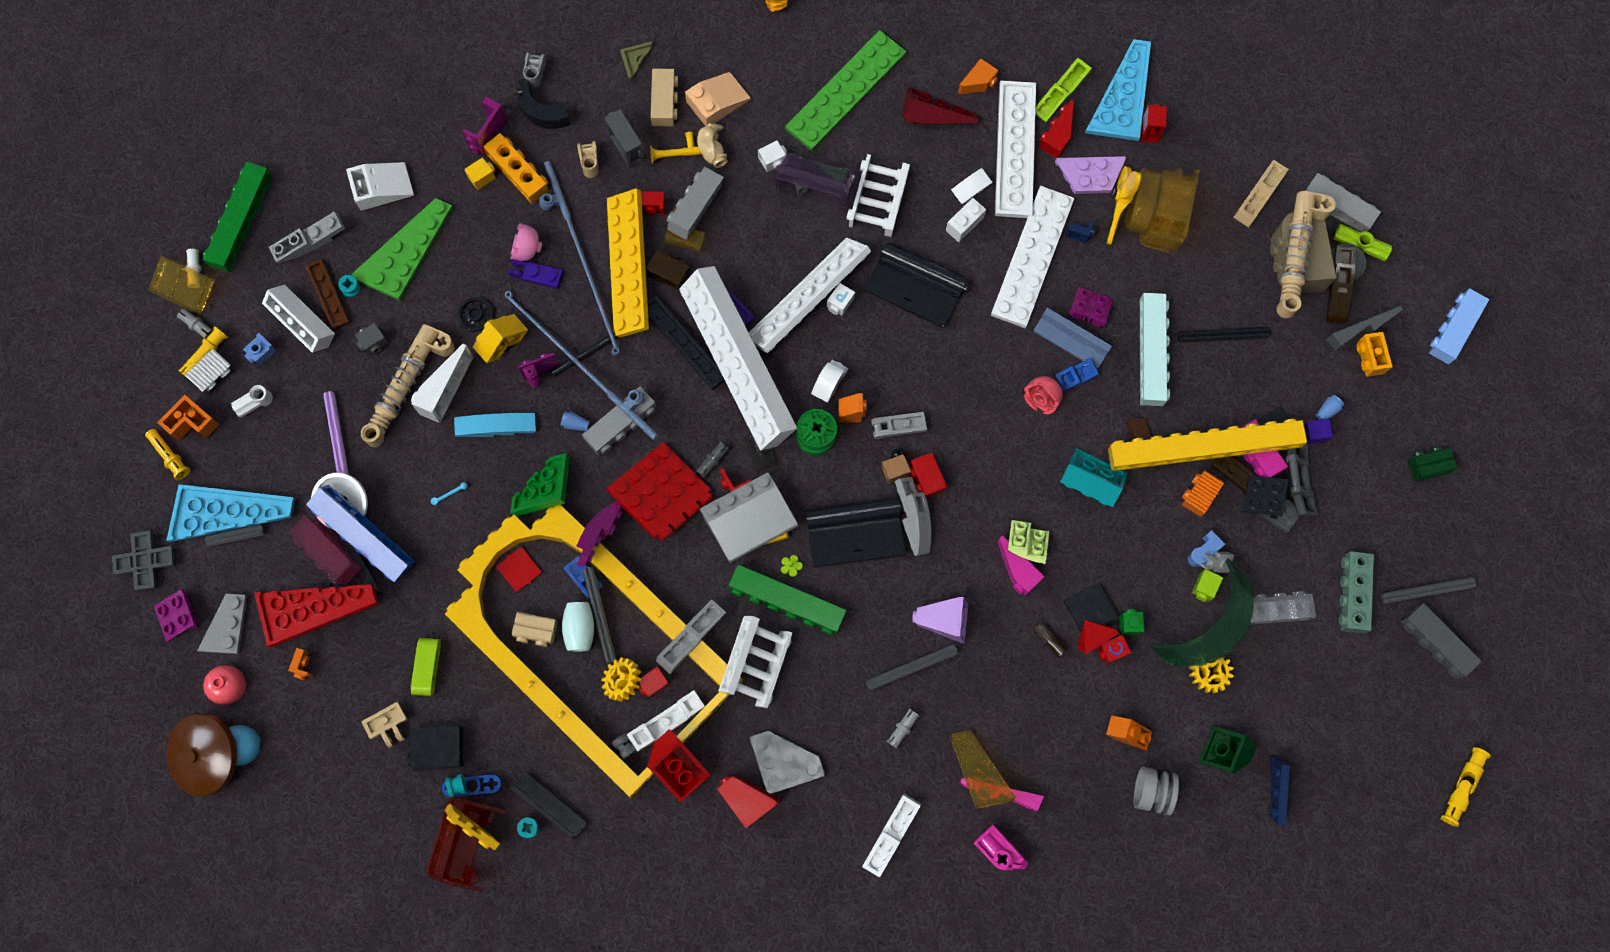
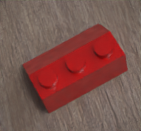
[647,729,710,803]

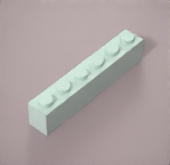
[1140,293,1170,406]

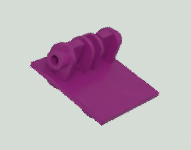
[1069,287,1113,327]
[518,353,559,388]
[154,589,199,642]

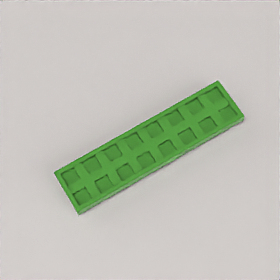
[785,30,906,151]

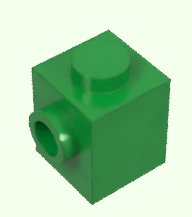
[1119,609,1144,636]

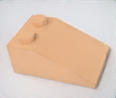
[685,72,751,126]

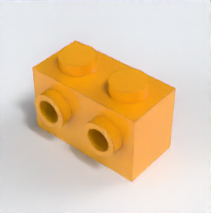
[1357,332,1392,377]

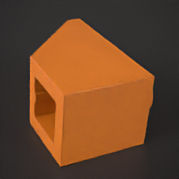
[838,393,867,423]
[1106,716,1152,750]

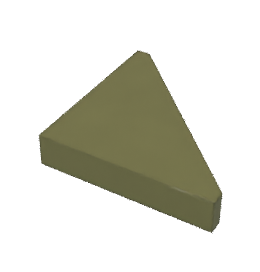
[620,41,653,81]

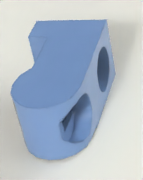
[1187,530,1225,567]

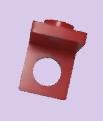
[720,468,752,492]

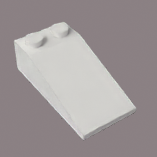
[411,344,473,423]

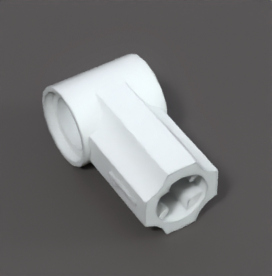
[231,385,273,418]

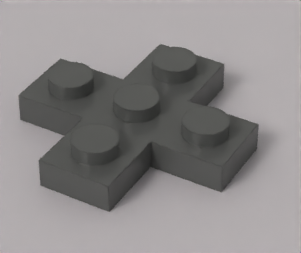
[112,530,175,592]

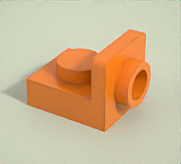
[288,648,313,680]

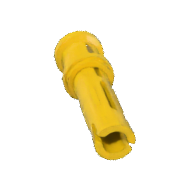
[178,327,229,376]
[145,429,191,480]

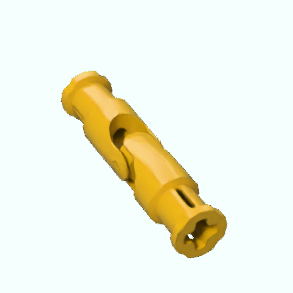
[1440,747,1491,827]

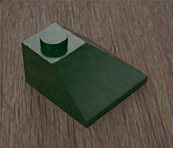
[1198,726,1258,774]

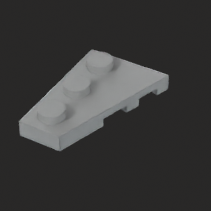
[197,594,248,654]

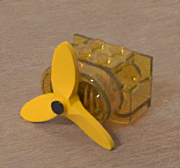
[1107,166,1200,254]

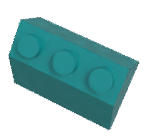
[1060,448,1128,507]

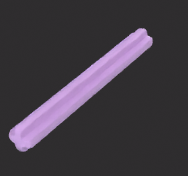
[323,391,349,474]

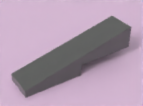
[1326,306,1403,351]

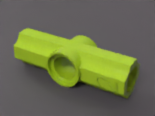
[1333,224,1392,261]

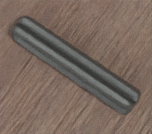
[205,525,265,547]

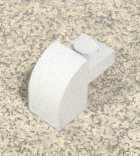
[811,360,848,403]

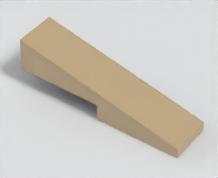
[1233,160,1289,227]

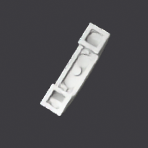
[627,691,705,752]

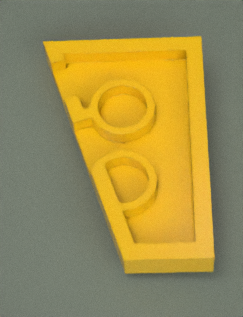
[445,804,500,850]

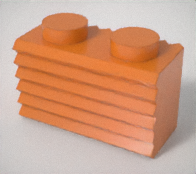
[1181,470,1224,517]

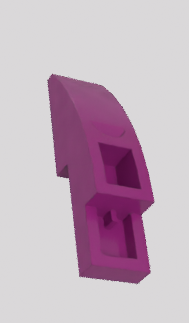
[576,502,623,568]

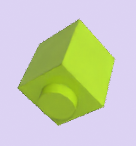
[1192,569,1223,602]

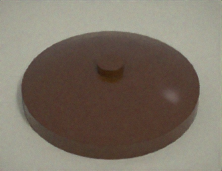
[166,714,237,796]

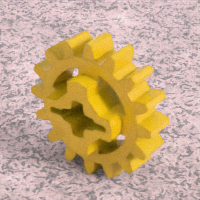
[1189,650,1234,694]
[601,657,642,702]

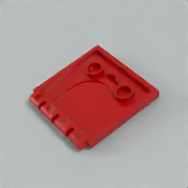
[607,442,713,541]

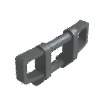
[1285,443,1318,517]

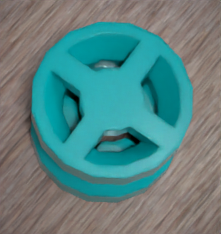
[338,275,361,297]
[445,773,467,798]
[517,818,540,839]

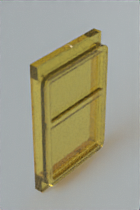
[148,256,214,314]

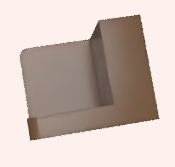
[881,455,911,484]

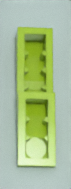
[1035,58,1092,123]

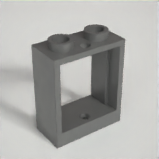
[604,109,645,168]

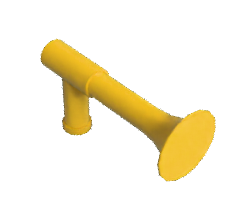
[650,132,701,164]

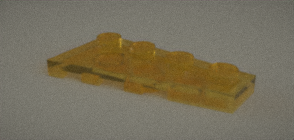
[950,730,1016,809]

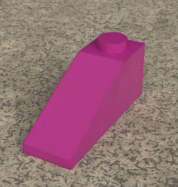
[997,535,1044,596]

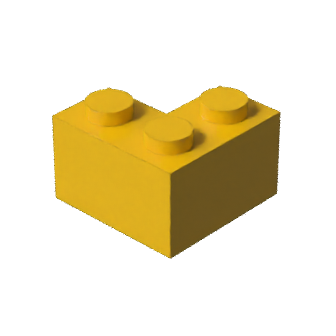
[473,314,528,363]

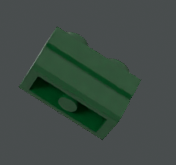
[1408,446,1458,482]

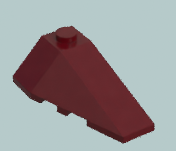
[902,87,979,124]

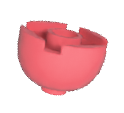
[1024,376,1063,414]
[203,665,247,706]

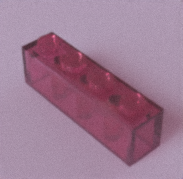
[289,515,361,586]

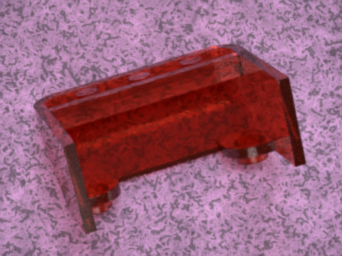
[427,797,506,892]

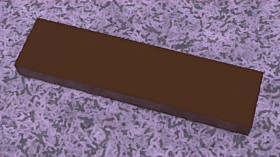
[305,258,350,331]

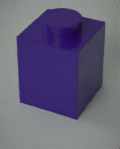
[1303,419,1333,444]

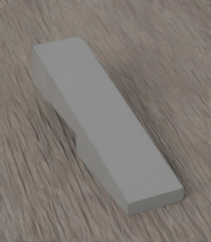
[656,599,726,675]

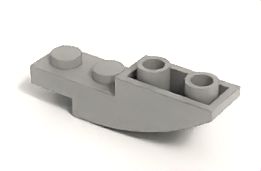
[269,212,345,263]
[895,477,931,556]

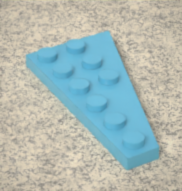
[166,484,296,542]

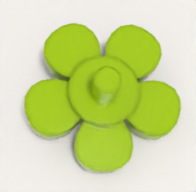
[781,555,803,577]

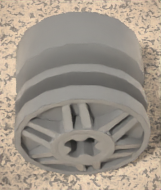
[1133,767,1179,816]

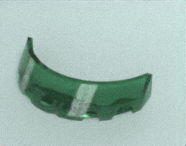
[1151,558,1254,666]

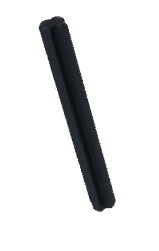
[1177,327,1270,342]

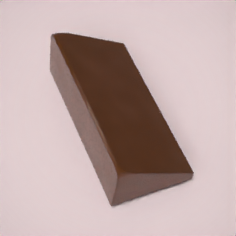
[1127,418,1151,440]

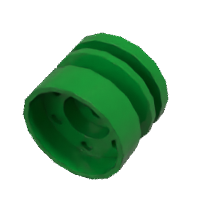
[796,409,837,456]

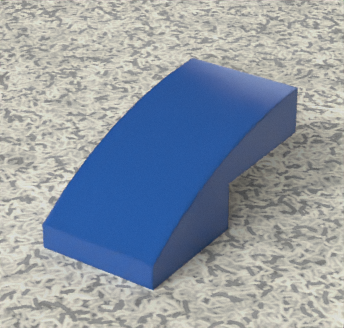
[1056,358,1100,392]
[563,556,603,598]

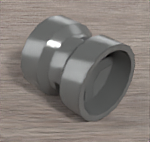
[611,732,637,760]

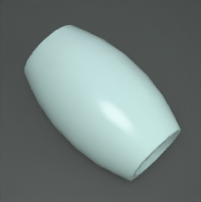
[562,602,594,652]

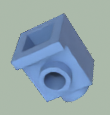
[243,333,277,366]

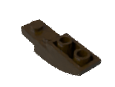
[1326,246,1356,324]

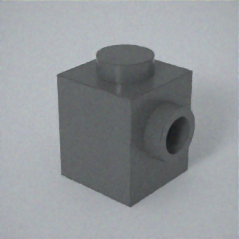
[355,323,389,355]

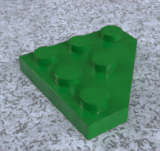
[510,453,570,516]

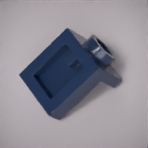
[1065,220,1096,243]

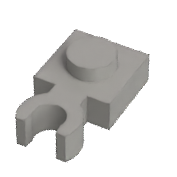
[1200,551,1234,573]

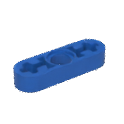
[442,775,502,797]

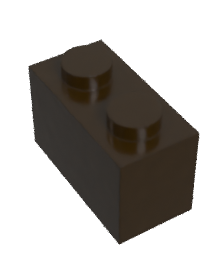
[646,251,690,291]

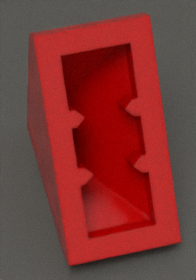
[1077,620,1119,655]

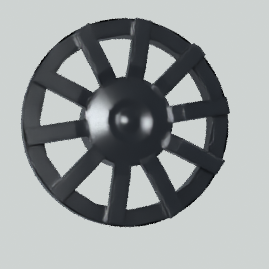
[458,297,493,332]

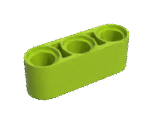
[411,638,441,696]

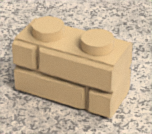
[512,612,558,647]

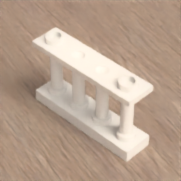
[847,154,910,237]
[719,616,792,708]

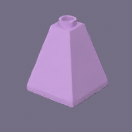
[913,597,968,643]

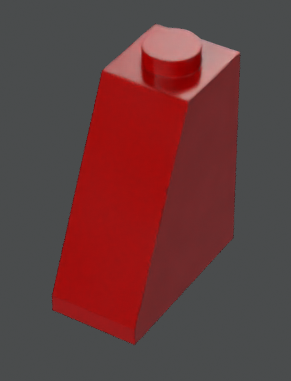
[717,775,782,828]

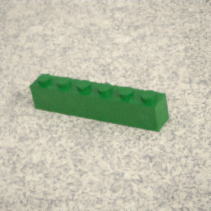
[203,162,272,273]
[729,565,846,635]

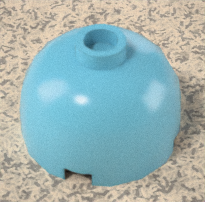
[229,725,261,766]

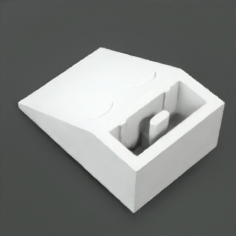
[346,162,414,211]

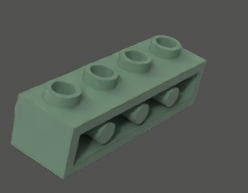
[1339,551,1374,634]

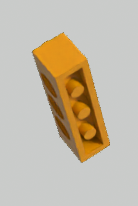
[483,133,549,204]

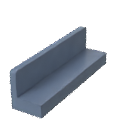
[1034,308,1112,369]

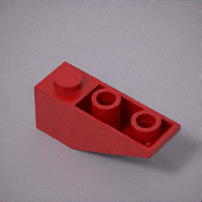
[1040,100,1074,158]

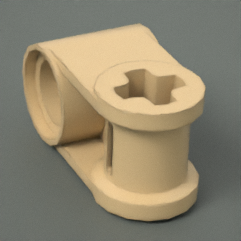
[577,141,599,178]

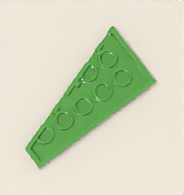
[351,198,453,301]

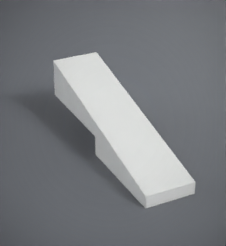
[862,793,921,877]

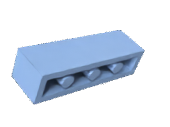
[1429,288,1489,365]

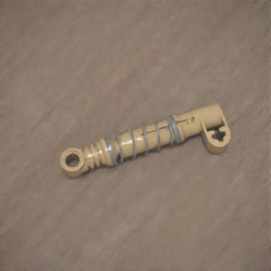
[1277,191,1336,318]
[361,324,455,447]

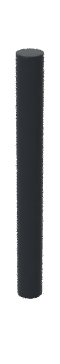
[551,332,619,377]

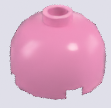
[510,223,542,261]

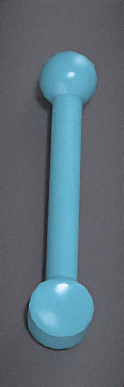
[431,482,468,506]

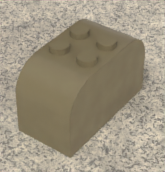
[1270,212,1336,294]

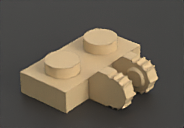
[361,702,408,748]

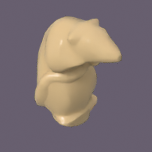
[697,123,728,168]

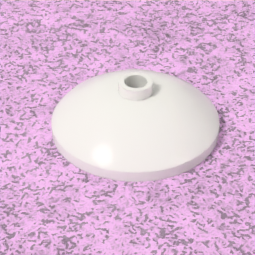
[311,472,368,527]

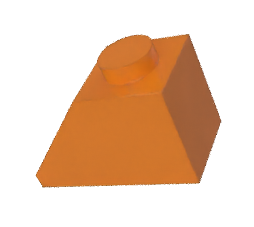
[958,59,998,94]

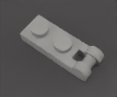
[871,412,927,439]

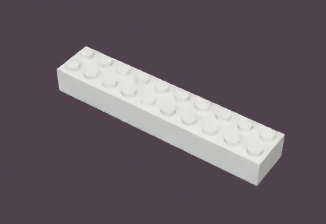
[679,266,797,451]

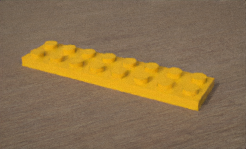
[607,188,649,338]

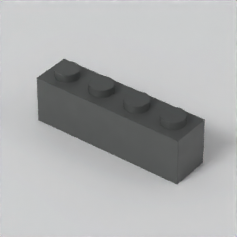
[1401,603,1481,679]

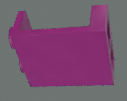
[462,97,508,156]

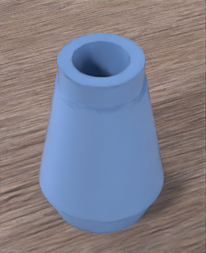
[1315,395,1344,420]
[560,411,590,432]

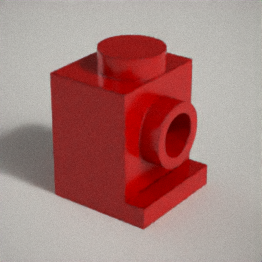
[641,191,665,216]

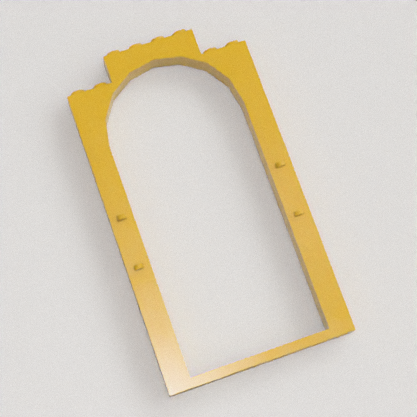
[445,505,743,798]

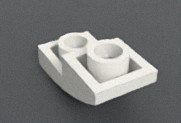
[951,168,993,205]

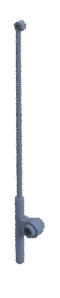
[539,161,619,356]
[505,291,659,441]

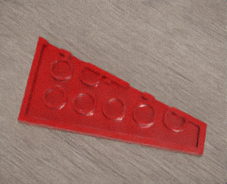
[254,584,379,648]

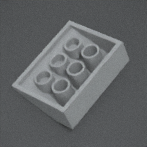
[700,472,798,563]

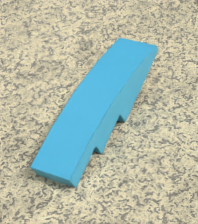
[454,413,536,437]

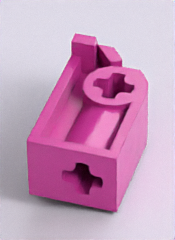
[974,823,1028,870]

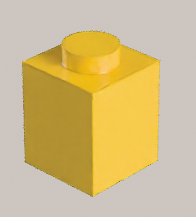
[464,157,496,190]

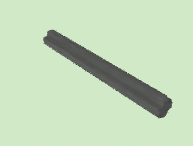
[583,567,616,663]
[1380,577,1476,604]
[866,644,958,690]

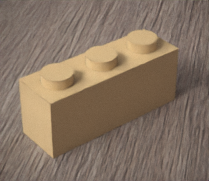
[651,69,678,126]

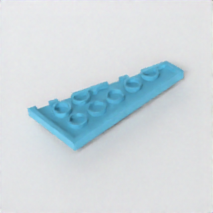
[1085,39,1151,141]

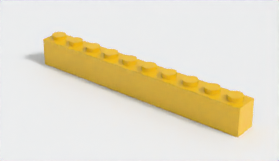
[1108,419,1307,471]

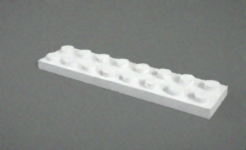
[995,81,1036,218]
[991,186,1074,328]
[749,238,871,353]

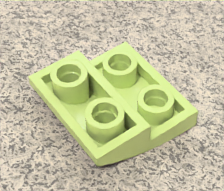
[1008,520,1049,564]

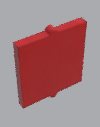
[496,547,542,593]

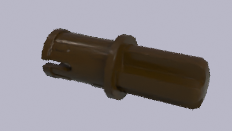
[1033,622,1067,658]

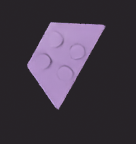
[1055,156,1126,194]

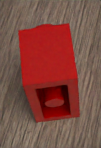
[1140,104,1167,143]
[909,452,947,499]

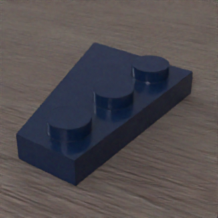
[1270,755,1290,825]

